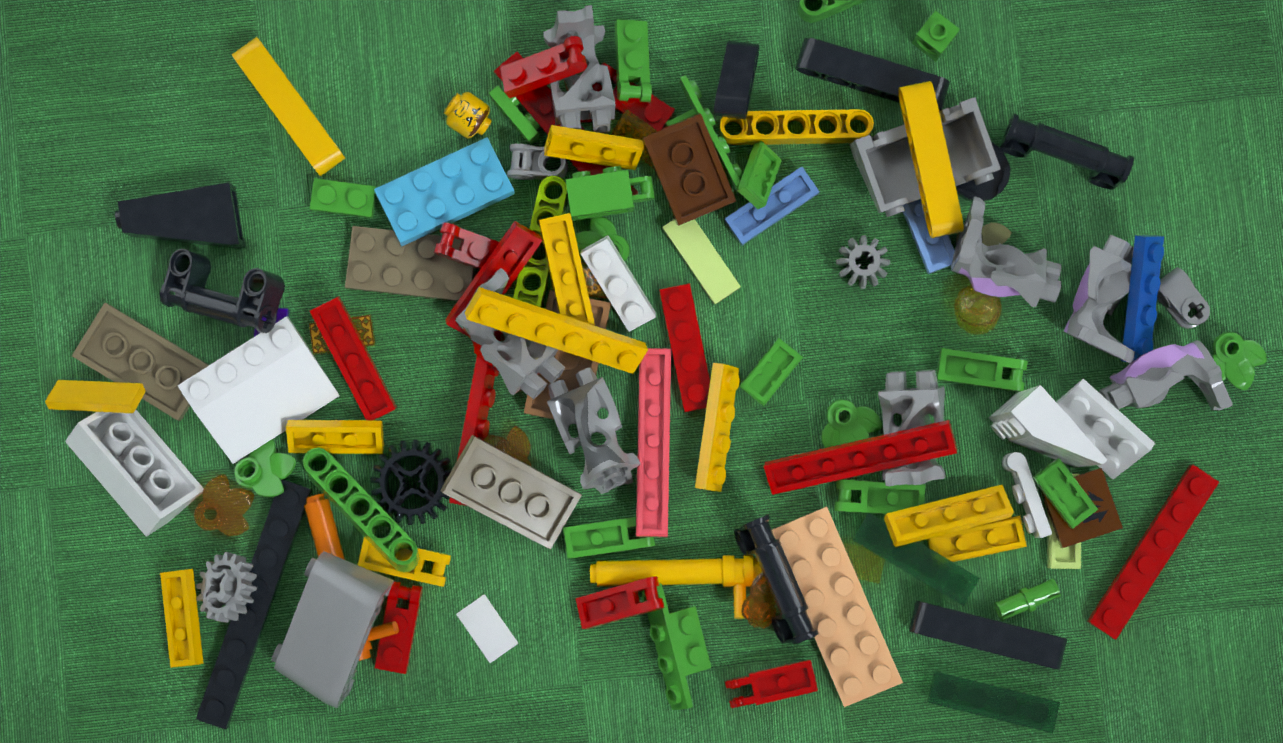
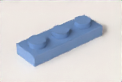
[724,167,820,246]

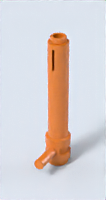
[304,493,399,661]

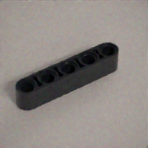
[795,38,950,112]
[909,600,1067,670]

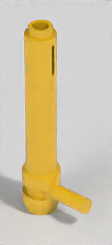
[590,555,762,619]

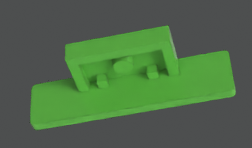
[666,75,743,193]
[642,583,711,710]

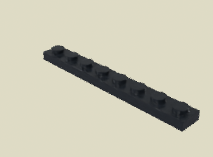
[196,479,312,730]

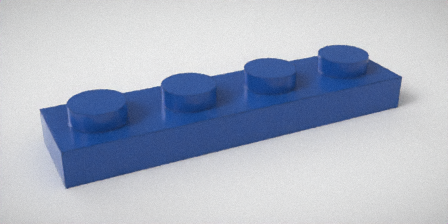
[1121,235,1164,362]

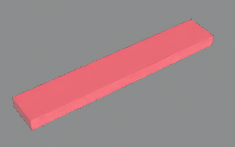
[636,348,671,537]

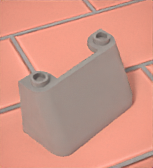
[849,97,1001,217]
[271,551,394,708]

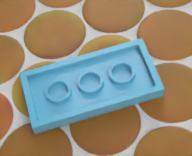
[374,137,515,247]

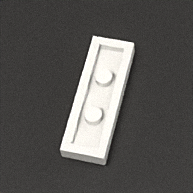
[580,235,656,332]

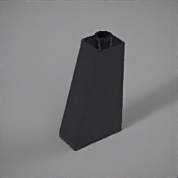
[115,182,245,249]

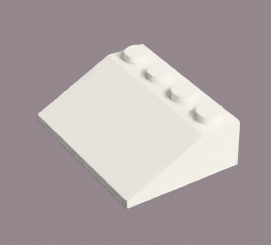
[177,316,340,464]
[989,385,1107,467]

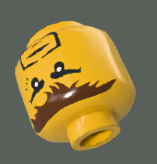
[444,92,492,139]

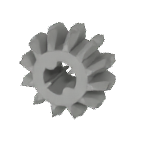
[836,235,890,289]

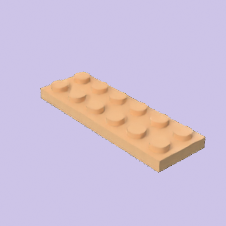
[772,506,903,707]

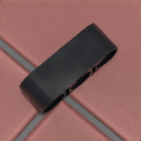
[714,40,759,120]

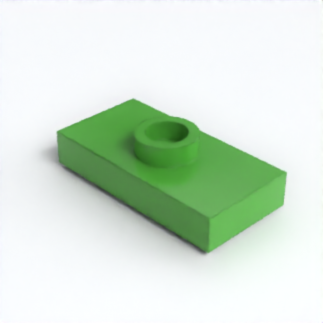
[737,141,782,209]
[739,338,803,406]
[1032,458,1098,529]

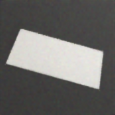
[456,594,518,663]

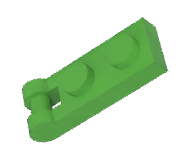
[615,19,652,102]
[937,348,1028,392]
[834,480,925,514]
[563,517,655,559]

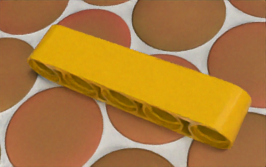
[232,37,345,176]
[898,81,964,238]
[719,109,874,145]

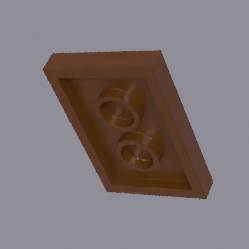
[642,113,736,226]

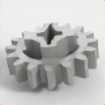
[196,552,257,623]

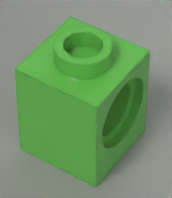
[912,10,960,62]

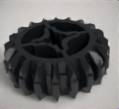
[370,440,452,525]

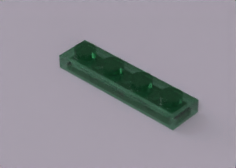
[852,513,980,606]
[927,671,1060,733]

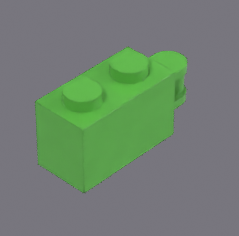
[565,166,655,221]

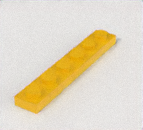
[465,287,648,374]

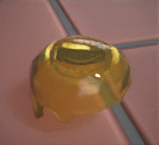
[954,285,1002,334]

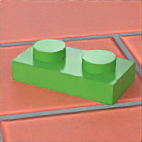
[489,86,540,145]
[310,178,377,219]

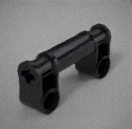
[1000,114,1135,190]
[160,249,285,333]
[734,514,819,645]

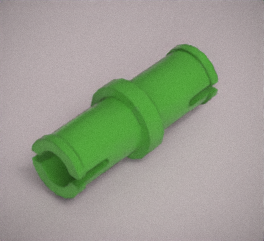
[994,578,1061,621]

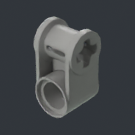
[507,144,568,180]
[1157,267,1210,329]

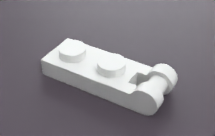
[1002,452,1052,538]

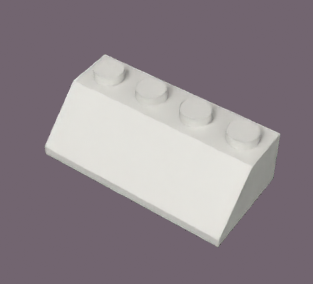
[65,410,205,537]

